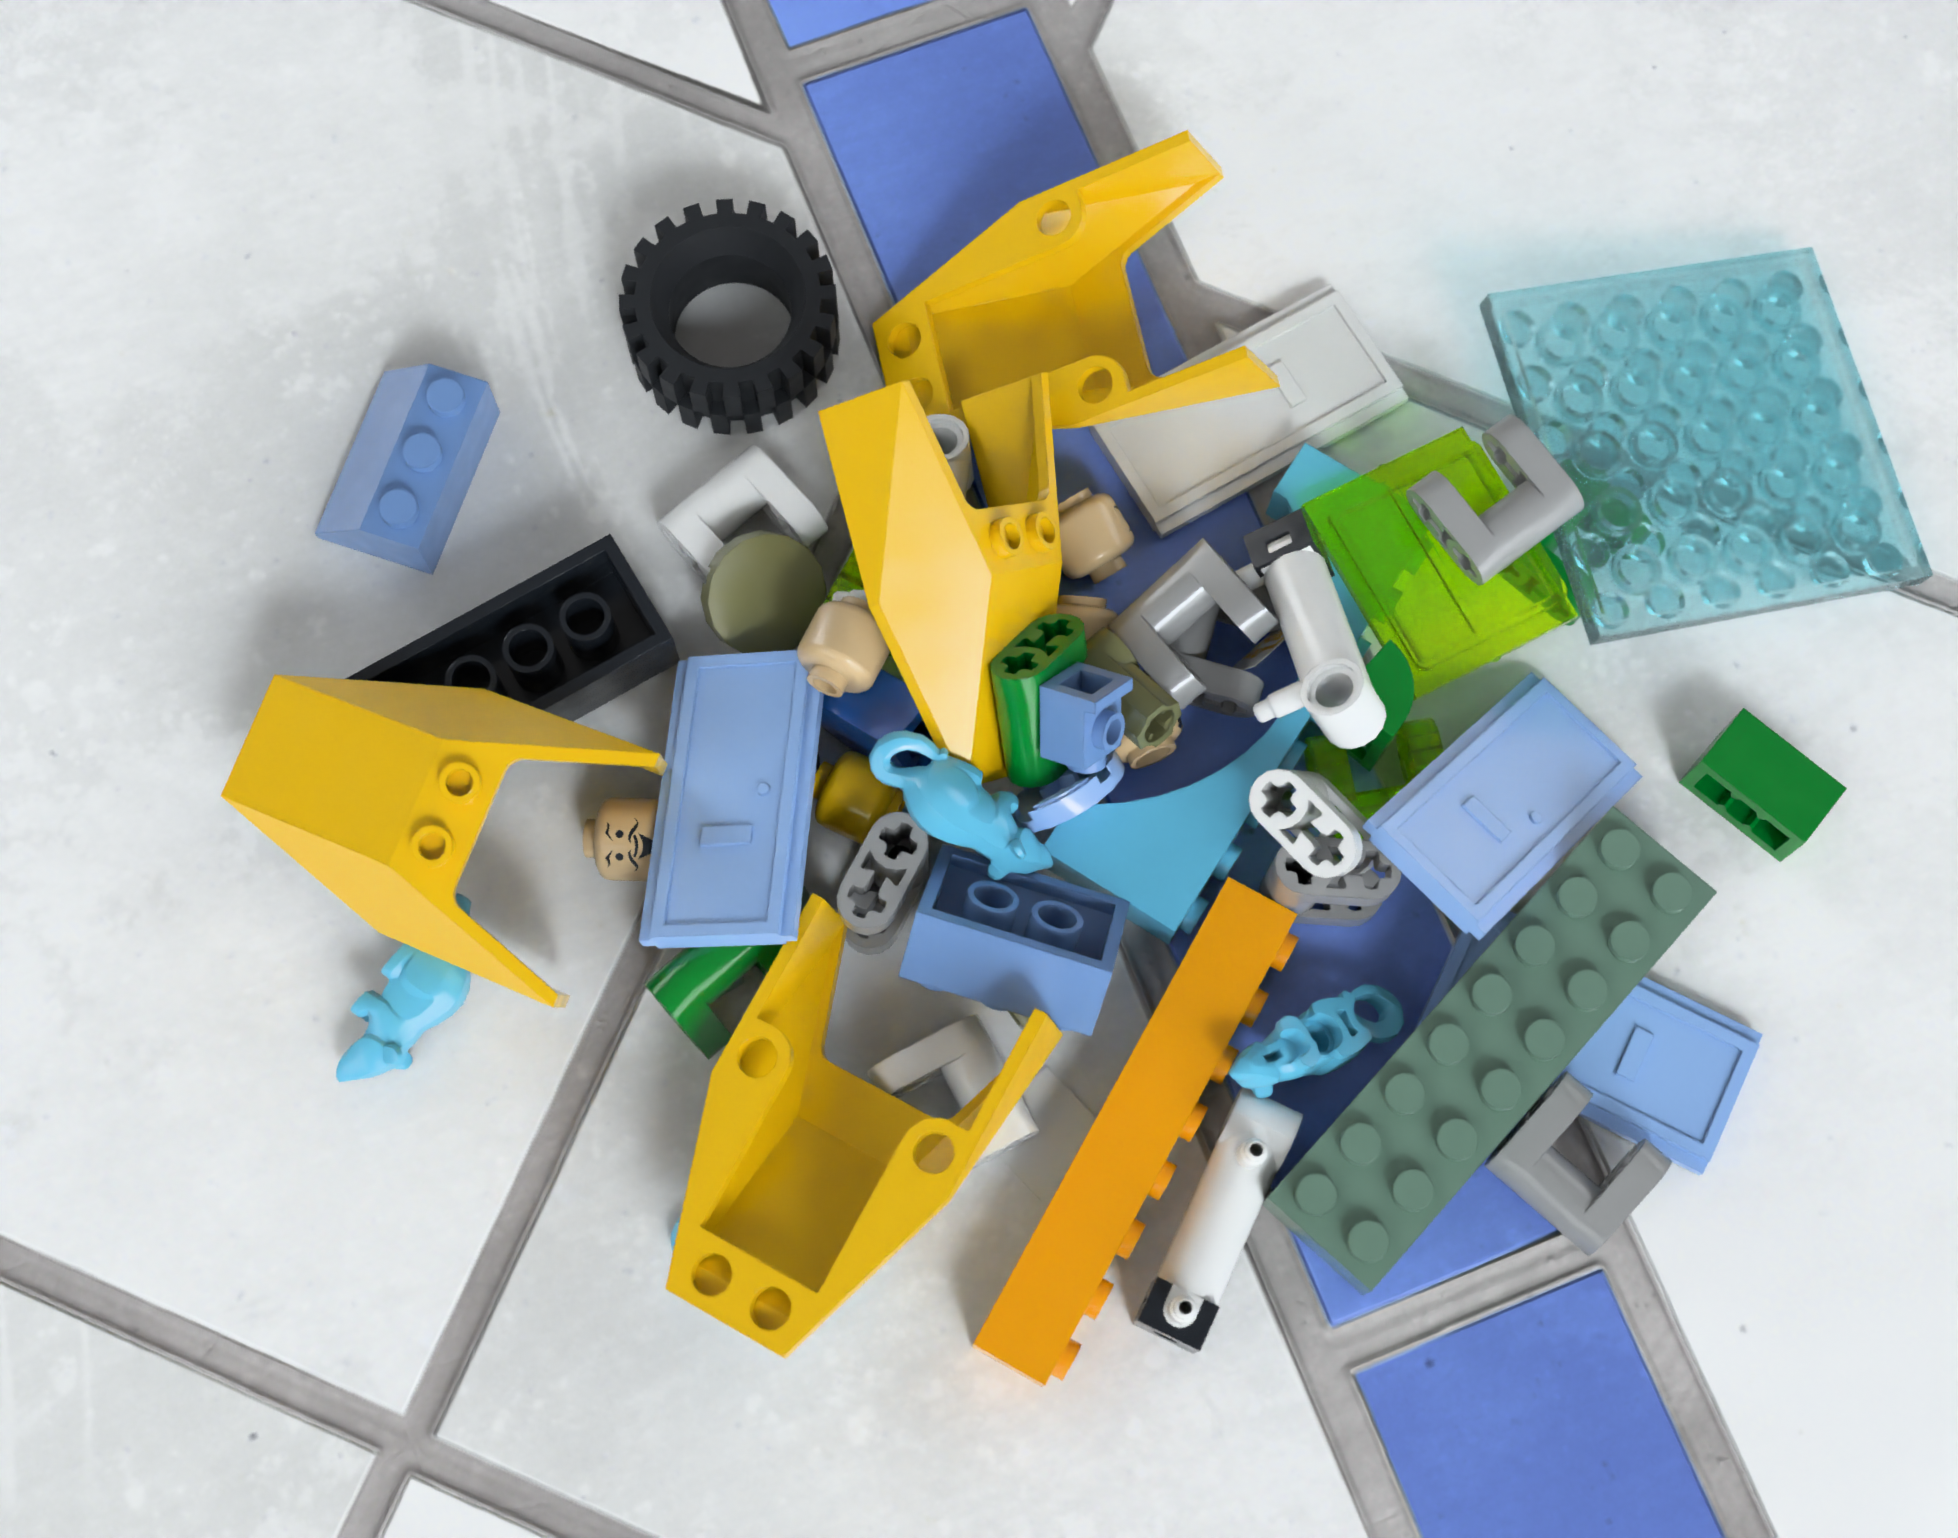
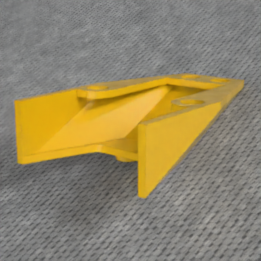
[872,130,1280,429]
[818,372,1062,784]
[221,674,668,1008]
[665,893,1063,1358]

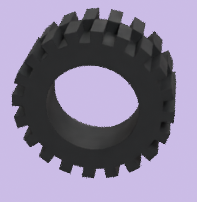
[619,199,840,435]

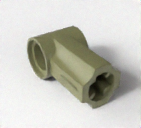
[1084,627,1182,749]

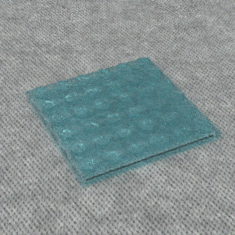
[1479,247,1933,645]

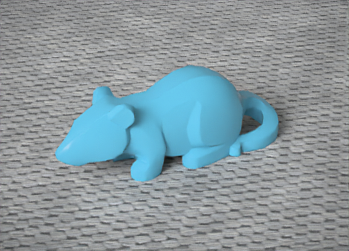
[869,730,1053,880]
[336,893,471,1082]
[1229,984,1404,1099]

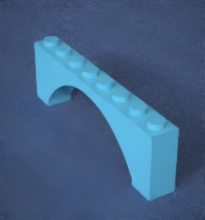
[1044,443,1434,945]

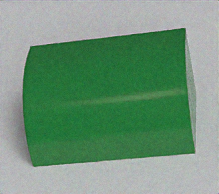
[1321,639,1414,772]
[1679,708,1847,862]

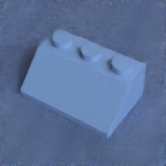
[315,364,500,575]
[898,844,1130,1036]

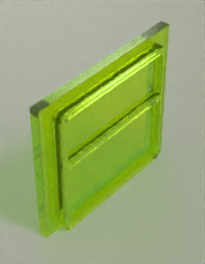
[1301,426,1578,701]

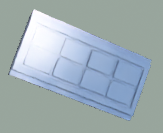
[639,650,824,949]
[1362,672,1643,941]
[1413,911,1763,1175]

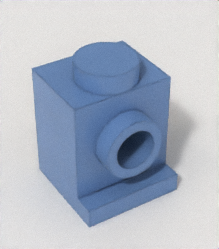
[1040,662,1133,774]

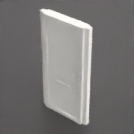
[1088,283,1409,539]

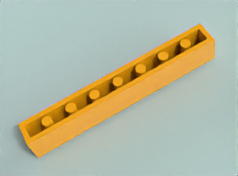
[972,877,1299,1387]

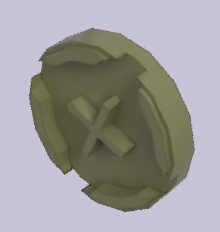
[700,530,827,653]

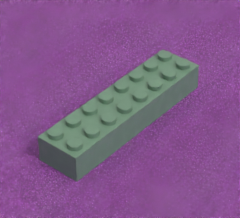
[1262,806,1717,1295]

